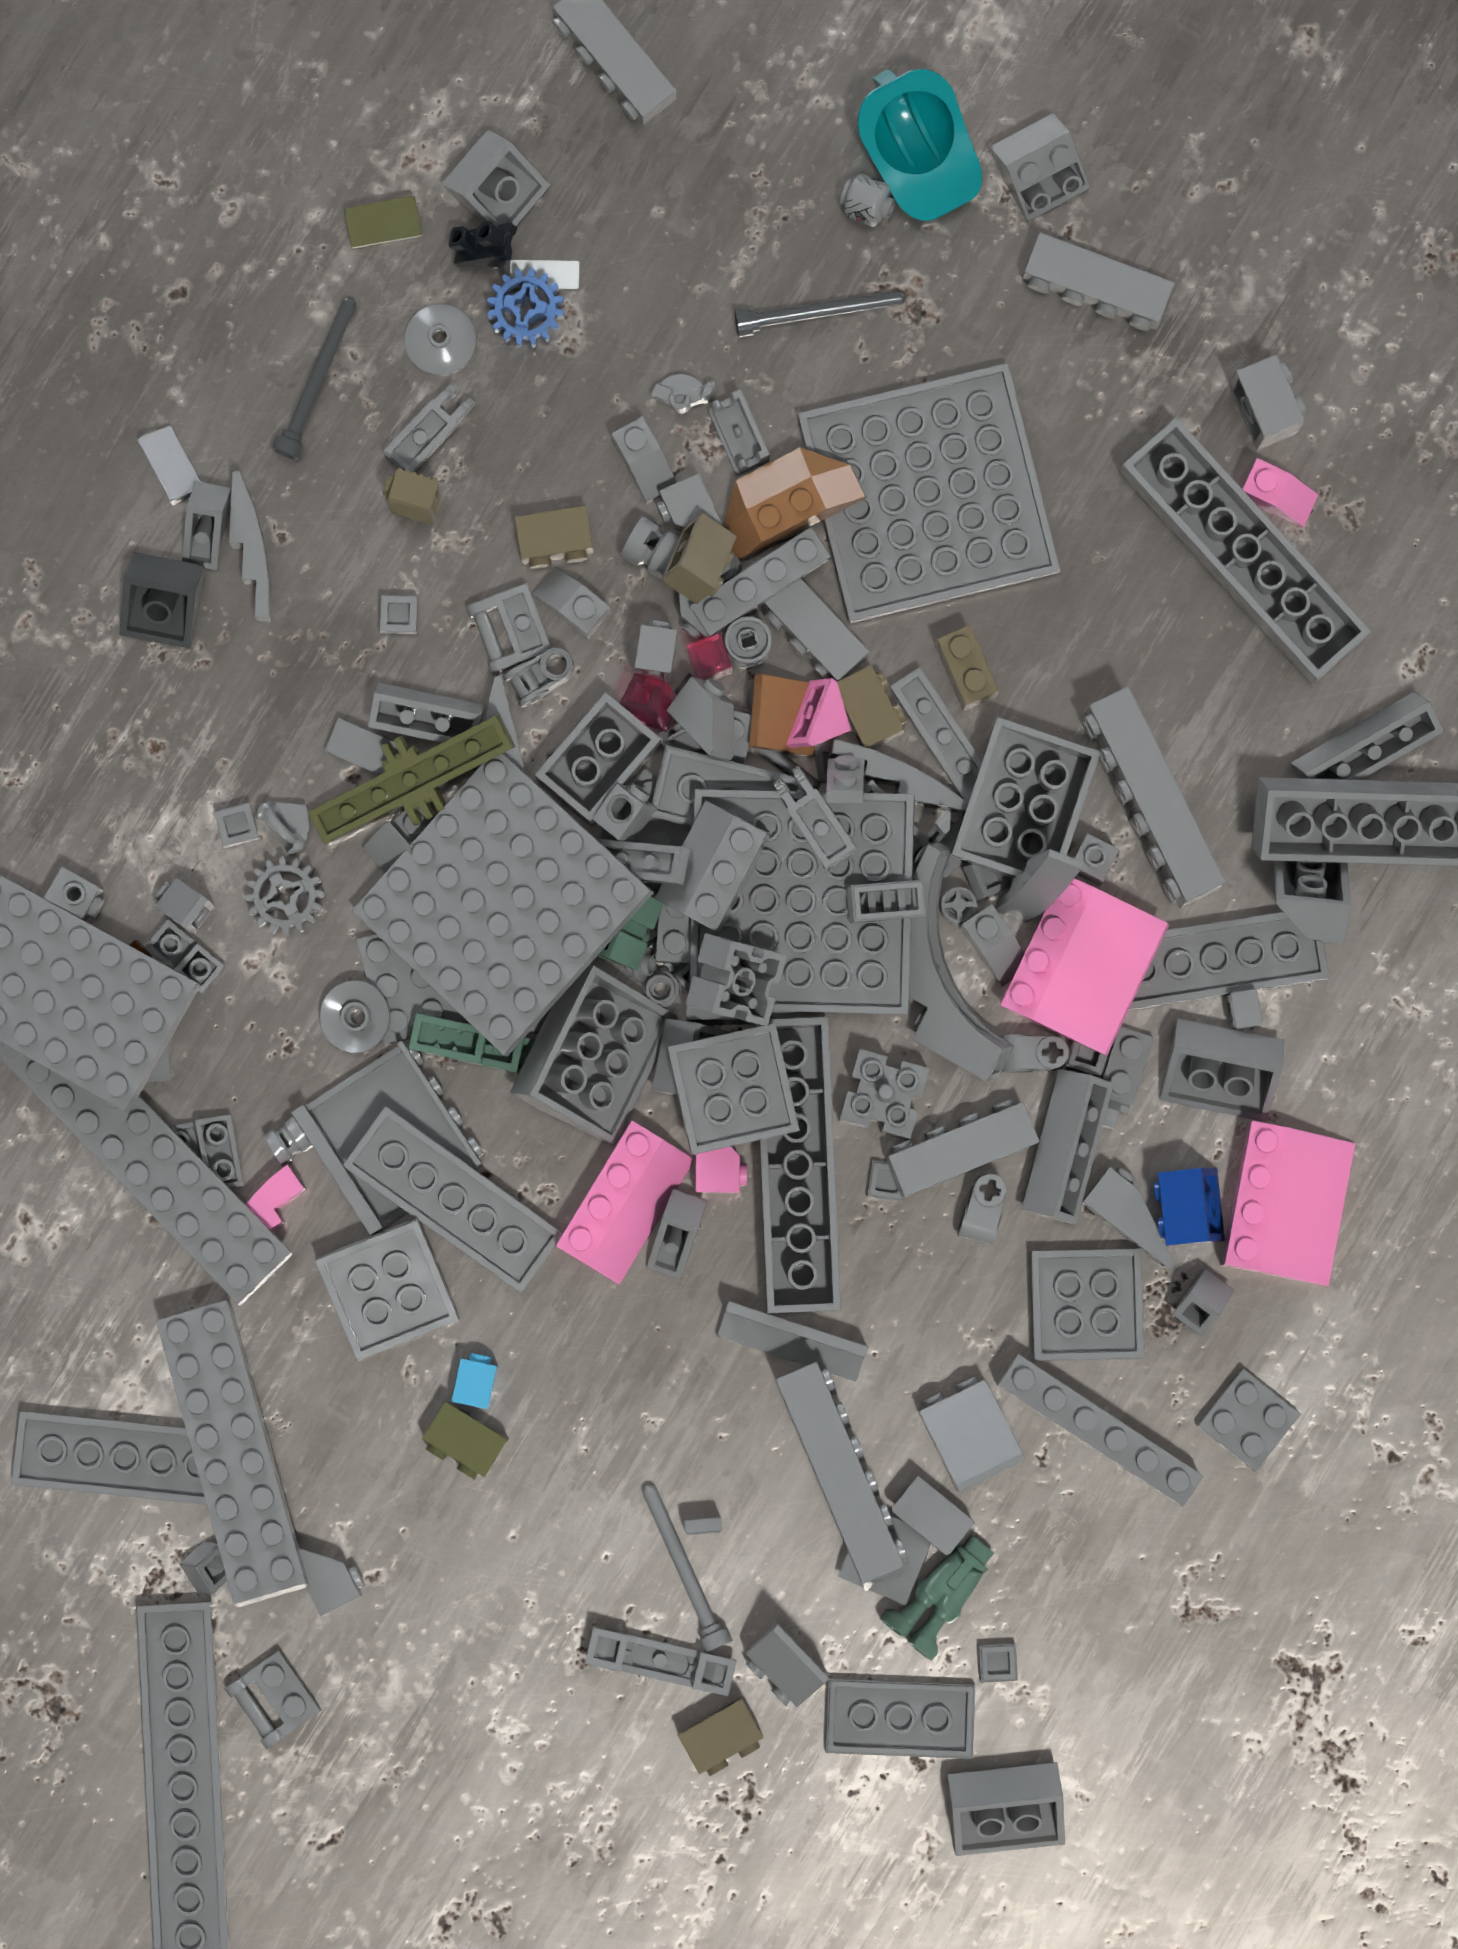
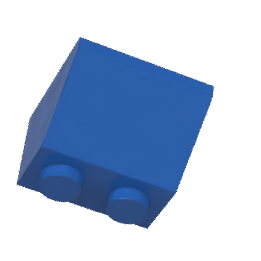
[1154,1168,1225,1246]

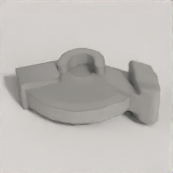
[651,374,717,414]

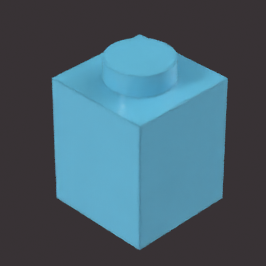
[452,1353,498,1409]

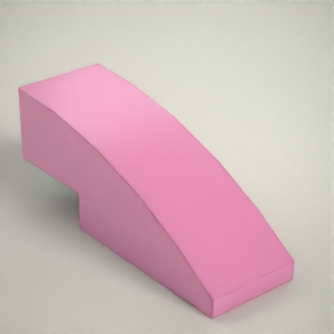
[246,1164,306,1231]

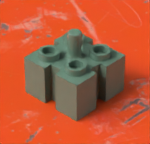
[597,897,664,971]

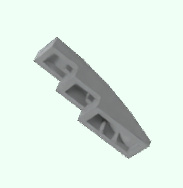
[229,471,272,622]
[828,739,968,815]
[995,849,1084,922]

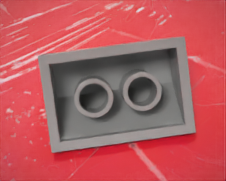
[655,801,771,932]
[1274,861,1351,943]
[1160,1018,1285,1122]
[948,1762,1065,1856]

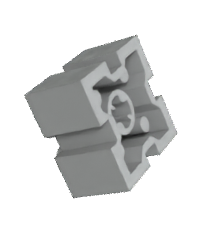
[685,933,787,1026]
[839,1049,930,1141]

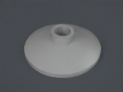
[404,304,476,376]
[320,980,391,1053]

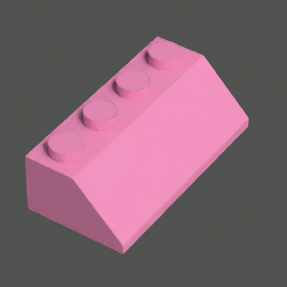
[556,1121,695,1285]

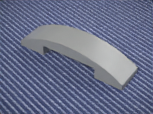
[585,1627,737,1696]

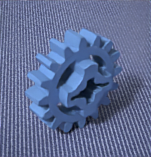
[487,268,565,348]

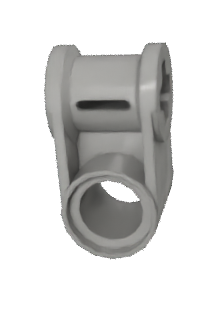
[503,648,575,708]
[1000,1034,1069,1073]
[957,1173,1007,1246]

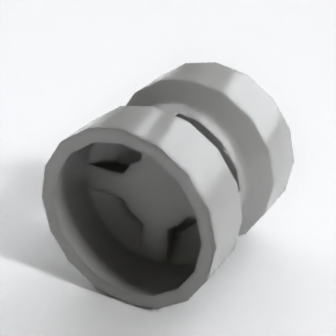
[263,1116,313,1166]

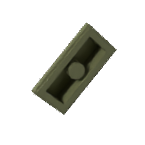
[344,196,422,249]

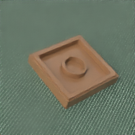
[749,674,815,757]

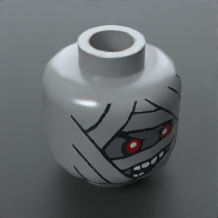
[840,174,896,227]

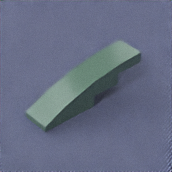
[408,1013,535,1074]

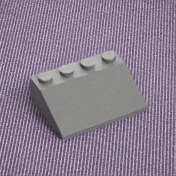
[951,717,1101,880]
[510,965,677,1145]

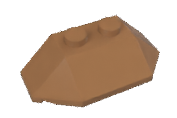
[723,447,866,562]

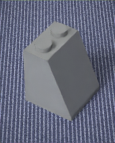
[918,1376,1026,1492]

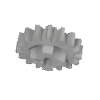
[245,856,325,936]

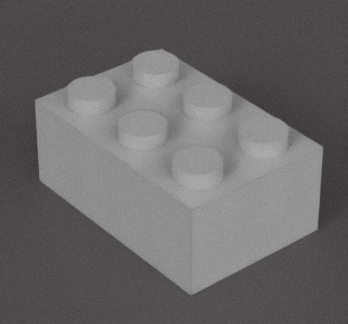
[535,692,662,826]

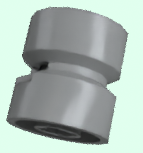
[620,516,680,580]
[724,616,772,670]

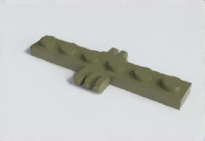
[308,714,515,844]

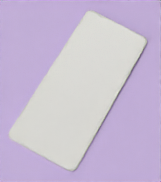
[510,260,579,289]

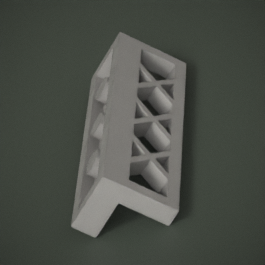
[717,1301,868,1382]

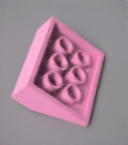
[1001,878,1169,1056]
[1221,1120,1355,1286]

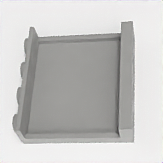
[291,1041,484,1236]

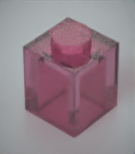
[686,634,732,680]
[620,673,677,732]

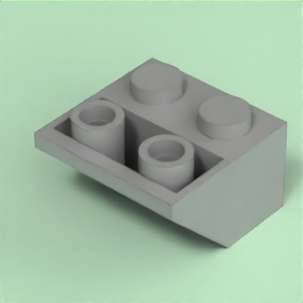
[990,113,1090,221]

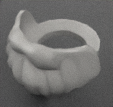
[256,801,310,855]

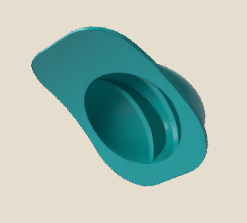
[857,69,982,221]

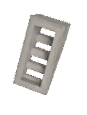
[846,880,926,924]

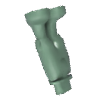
[879,1535,994,1661]

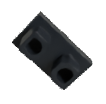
[448,221,517,269]

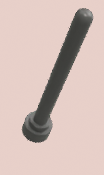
[734,290,907,338]
[271,297,356,460]

